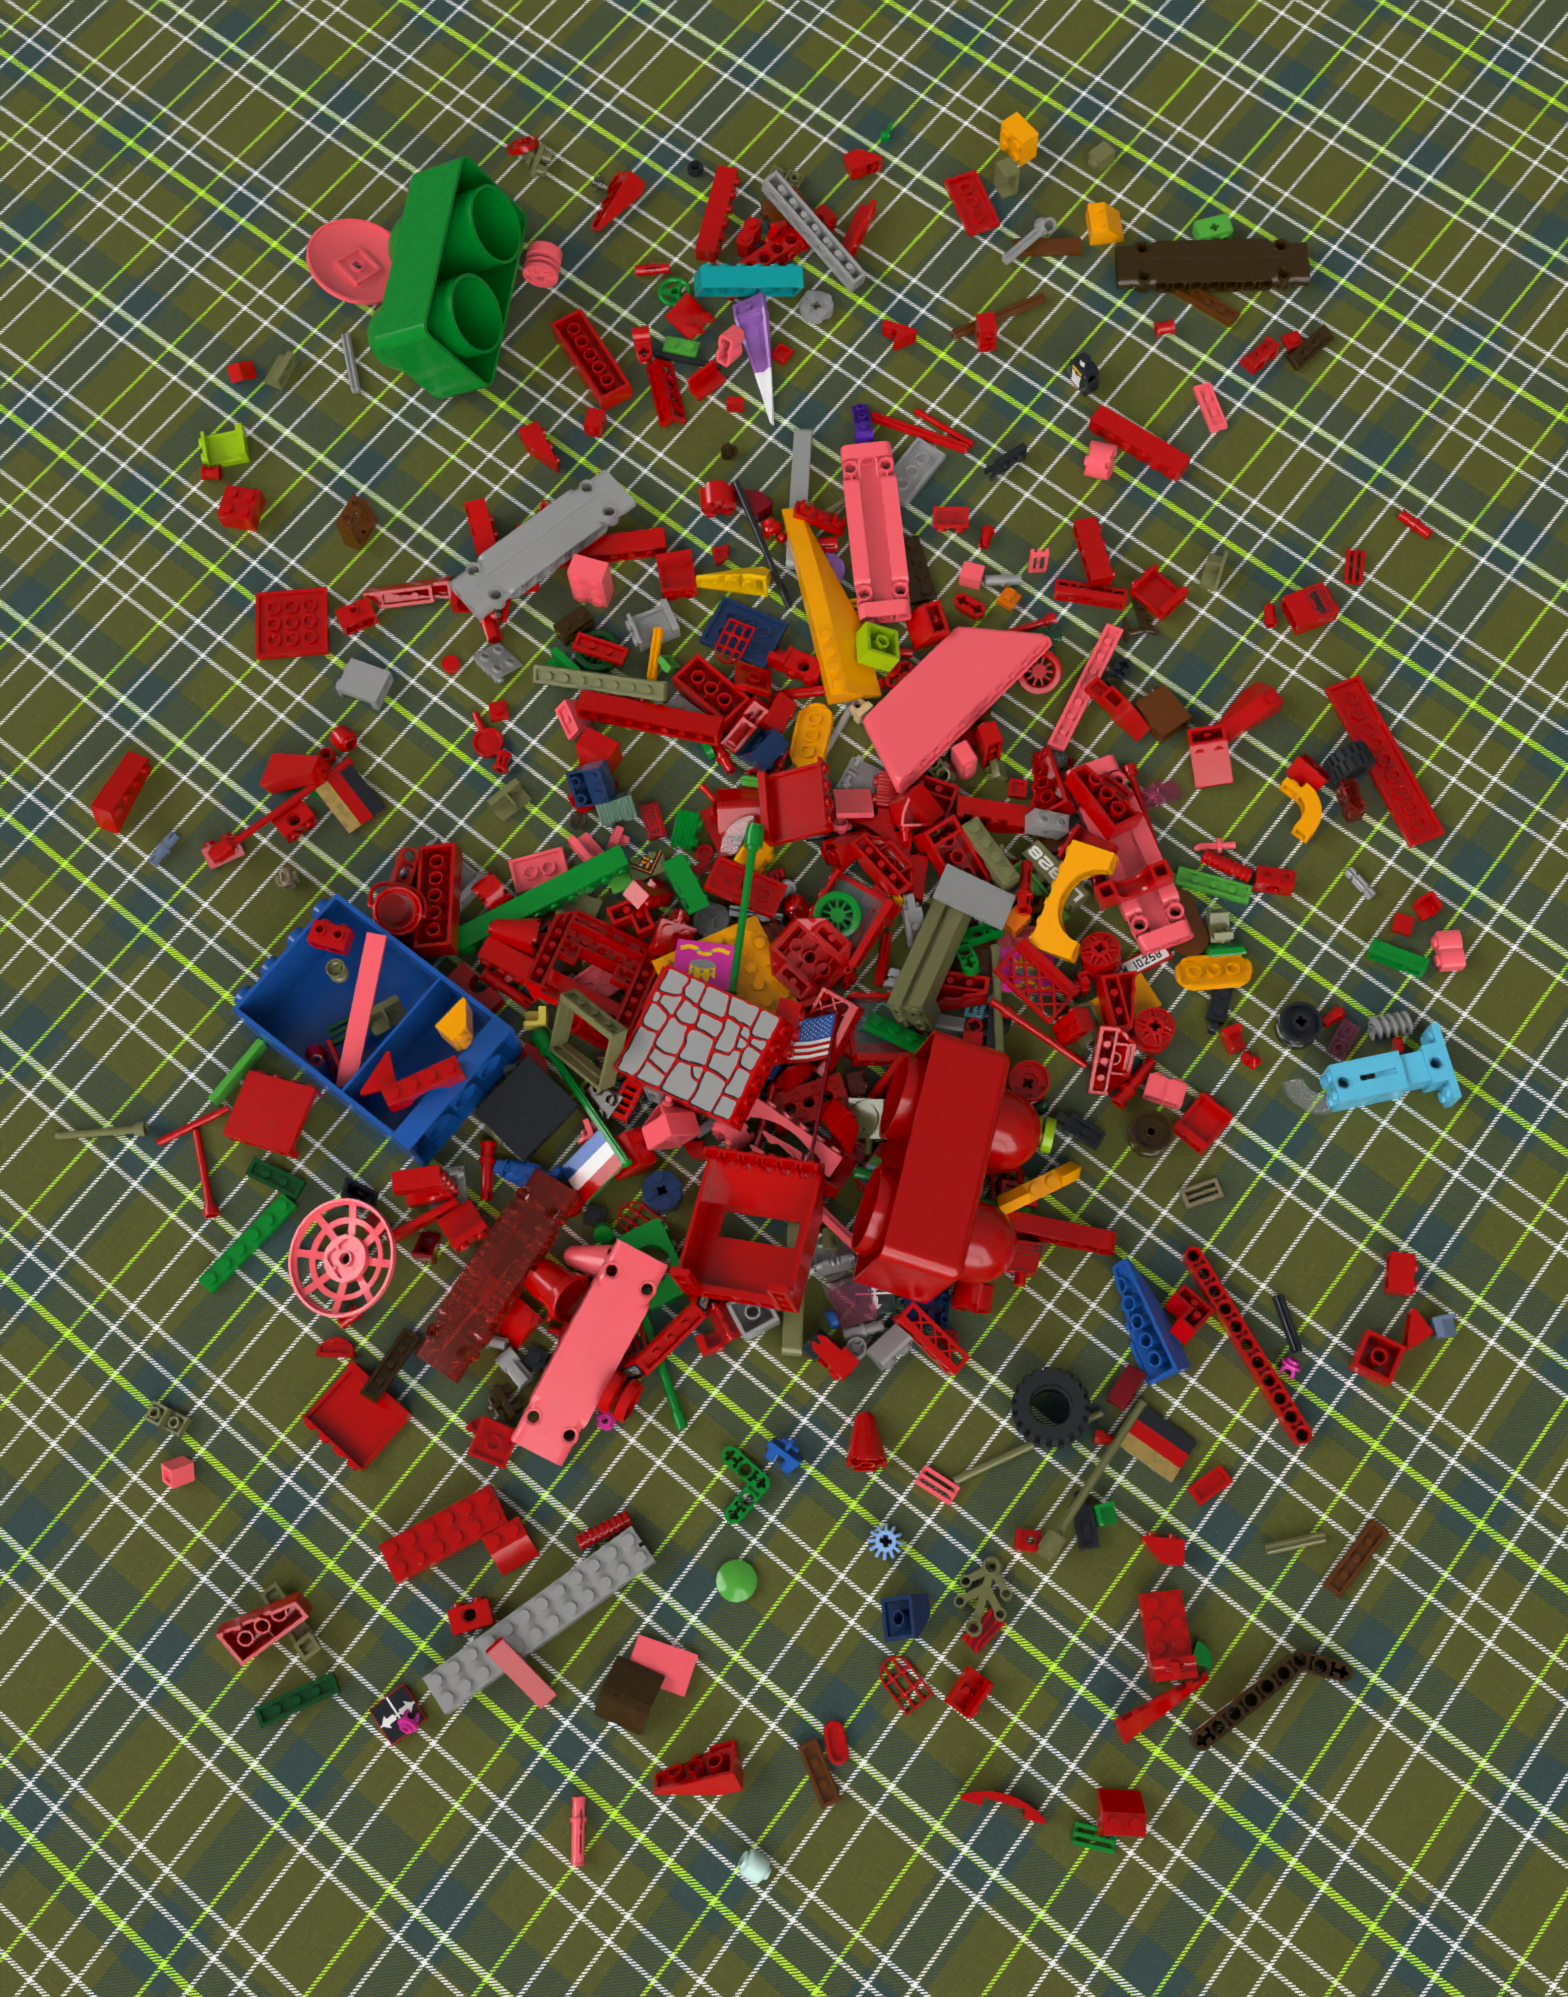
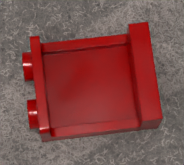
[656,549,698,601]
[1130,564,1189,622]
[1173,1092,1234,1156]

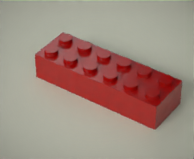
[550,308,633,411]
[414,842,462,958]
[378,1484,510,1584]

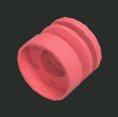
[522,241,563,288]

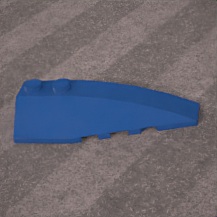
[1112,1258,1191,1386]

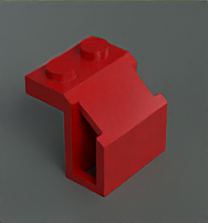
[436,1199,490,1253]

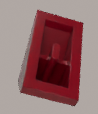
[411,1231,441,1264]

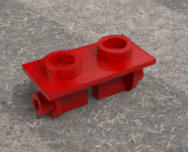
[708,1301,741,1345]

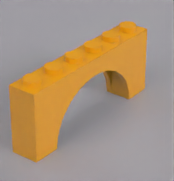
[1029,840,1119,964]

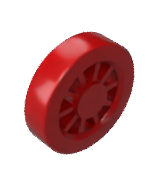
[1017,650,1062,695]

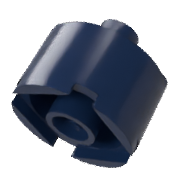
[642,1171,683,1215]

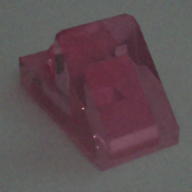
[1141,780,1182,810]

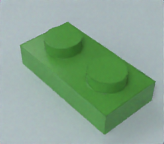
[662,335,701,359]

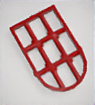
[714,618,756,665]
[617,1201,671,1250]
[879,1656,933,1716]

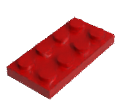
[944,170,1000,237]
[703,855,788,920]

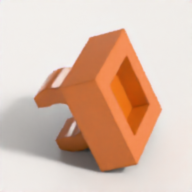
[996,587,1022,612]

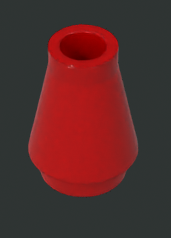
[305,1045,325,1066]

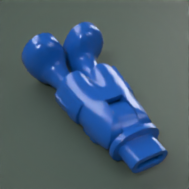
[493,1158,564,1201]

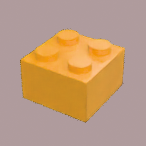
[999,112,1039,167]

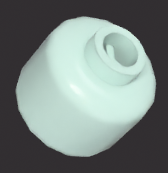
[738,1849,771,1884]

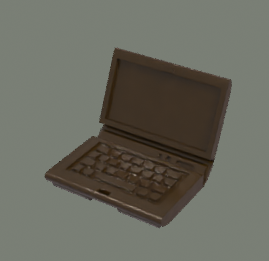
[594,1655,666,1735]

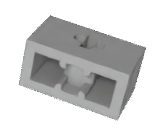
[1025,808,1069,840]

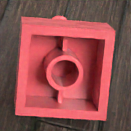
[641,1096,701,1150]

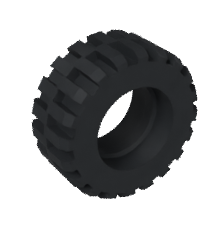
[1011,1367,1090,1450]

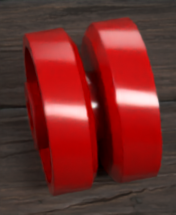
[597,1370,644,1423]

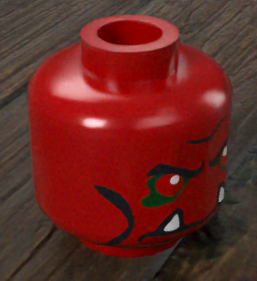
[783,894,810,920]

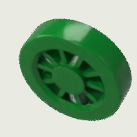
[813,891,861,937]

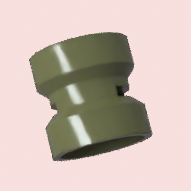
[326,959,349,983]

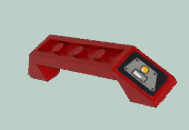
[616,1294,713,1382]

